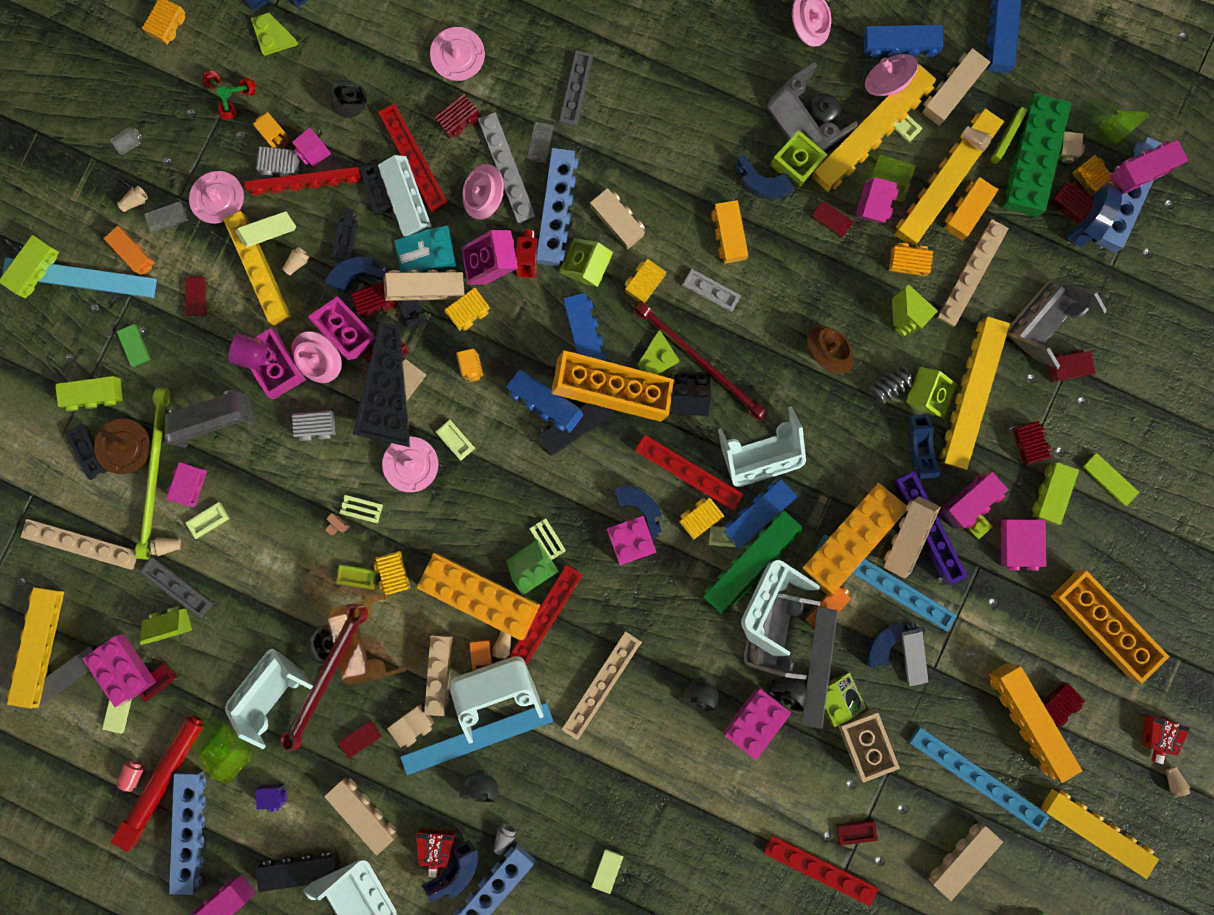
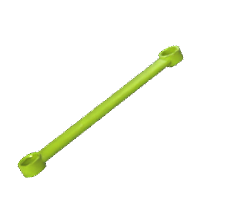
[135,387,170,560]

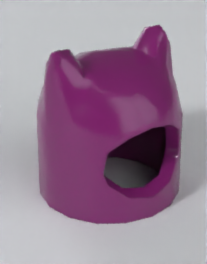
[228,333,271,369]

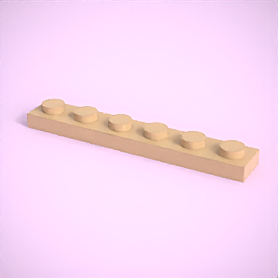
[936,219,1009,327]
[21,519,137,570]
[562,631,642,740]

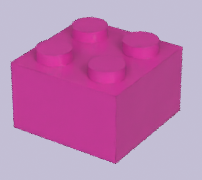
[607,516,656,565]

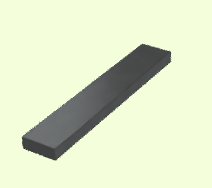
[802,607,838,729]

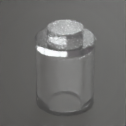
[110,127,142,155]

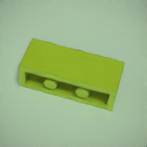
[0,235,59,298]
[56,376,123,411]
[1032,462,1079,525]

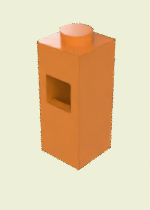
[104,226,155,275]
[803,585,851,629]
[470,639,493,671]

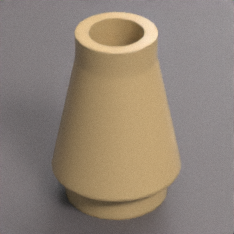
[962,126,992,152]
[117,186,148,212]
[282,247,310,276]
[150,537,181,556]
[491,631,511,660]
[1165,766,1190,798]

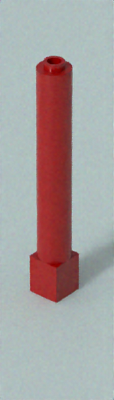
[110,715,204,852]

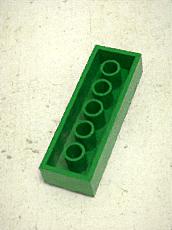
[1001,93,1072,217]
[704,511,802,617]

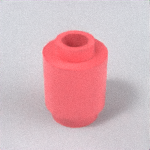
[117,760,144,792]

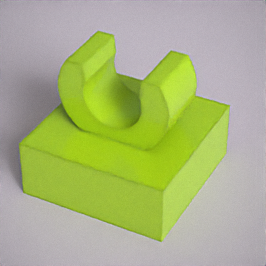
[966,515,993,540]

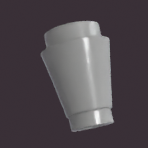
[493,823,516,855]

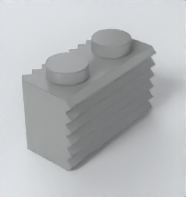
[256,146,300,178]
[292,411,336,441]

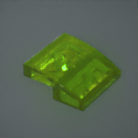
[871,155,916,203]

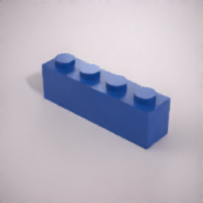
[985,0,1021,73]
[863,25,943,58]
[563,293,607,361]
[506,369,583,433]
[723,479,797,550]

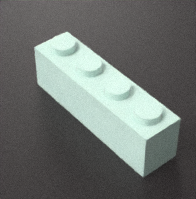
[378,155,431,236]

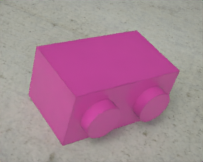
[292,128,331,168]
[167,462,207,507]

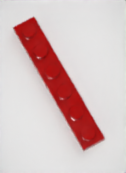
[378,103,448,212]
[245,167,363,196]
[635,435,743,511]
[508,565,583,665]
[763,834,879,906]

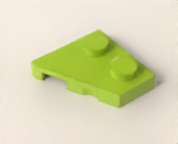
[251,13,298,56]
[637,330,680,375]

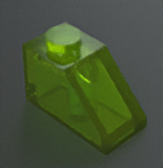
[1100,110,1150,145]

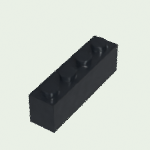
[538,403,615,456]
[256,850,340,892]

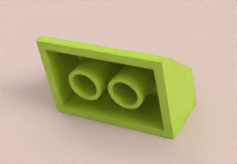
[892,284,938,338]

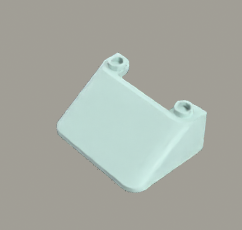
[303,860,397,915]

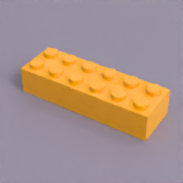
[551,350,674,422]
[801,482,907,598]
[417,553,541,640]
[1051,570,1170,684]
[988,662,1082,783]

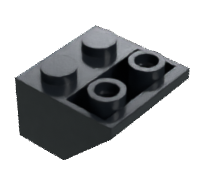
[670,372,711,416]

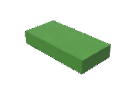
[117,324,151,367]

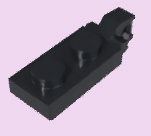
[331,208,358,261]

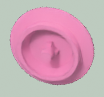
[792,0,831,47]
[430,27,485,81]
[865,54,918,96]
[463,164,504,220]
[189,171,244,224]
[291,331,341,383]
[382,437,438,492]

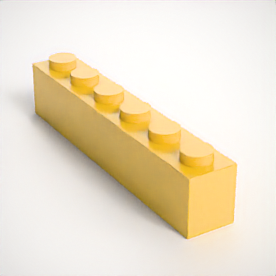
[223,211,292,326]
[7,587,64,708]
[1040,789,1159,879]

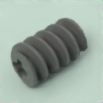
[868,365,912,404]

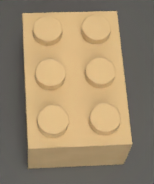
[838,709,900,783]

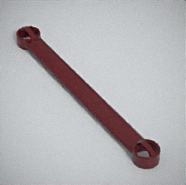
[633,300,768,420]
[280,604,368,752]

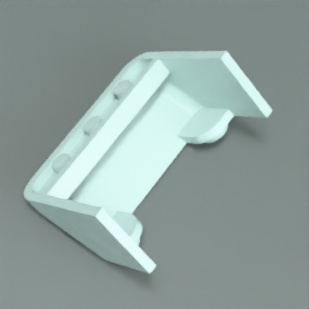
[718,406,806,487]
[741,560,820,656]
[225,649,313,749]
[450,656,544,744]

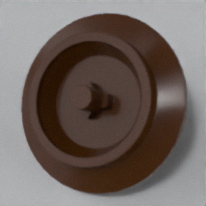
[807,326,854,374]
[94,419,151,474]

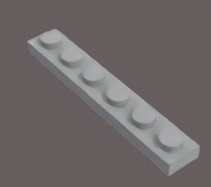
[478,112,536,224]

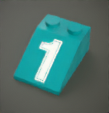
[395,226,457,273]

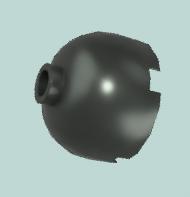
[328,80,368,118]
[804,93,841,127]
[306,624,345,664]
[770,676,807,712]
[679,677,719,713]
[459,770,499,803]

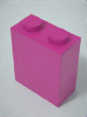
[1000,520,1046,570]

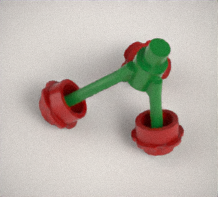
[202,70,257,120]

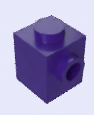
[256,784,288,812]

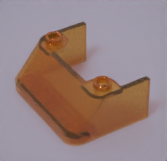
[327,594,406,684]

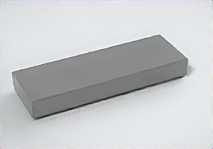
[682,268,741,313]
[901,629,928,686]

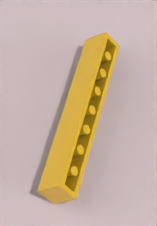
[812,64,936,193]
[894,108,1004,247]
[939,317,1010,471]

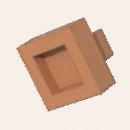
[325,513,350,535]

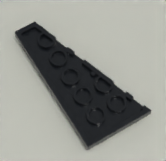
[353,322,411,448]

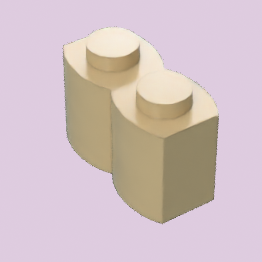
[387,704,434,748]

